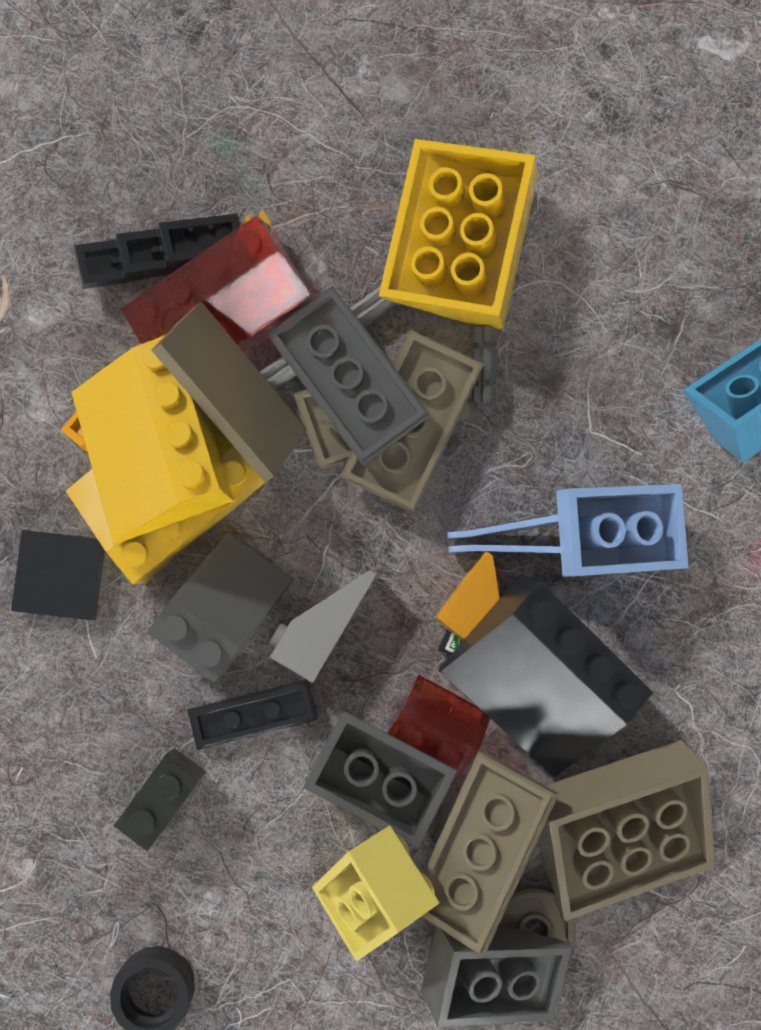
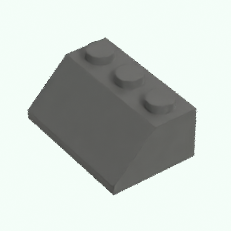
[304,710,457,848]

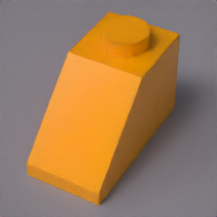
[433,551,500,641]

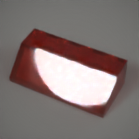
[121,215,312,345]

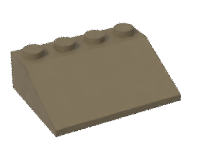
[538,740,715,921]

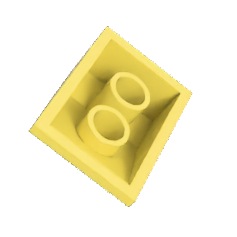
[312,825,440,962]

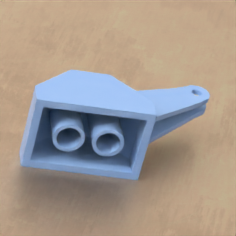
[447,484,689,577]

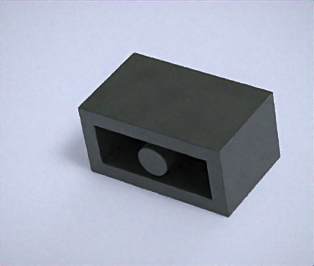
[114,748,206,851]

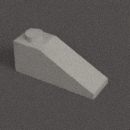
[269,570,377,683]

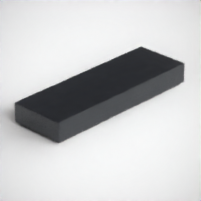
[188,679,318,750]

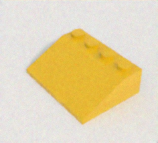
[379,139,538,330]
[71,335,234,544]
[66,417,268,584]

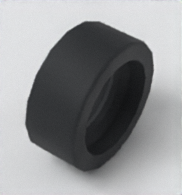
[110,946,195,1030]

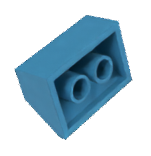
[684,339,761,462]

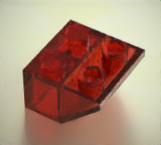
[385,674,490,790]

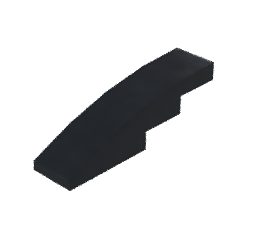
[74,213,247,289]

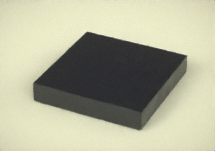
[11,530,105,620]

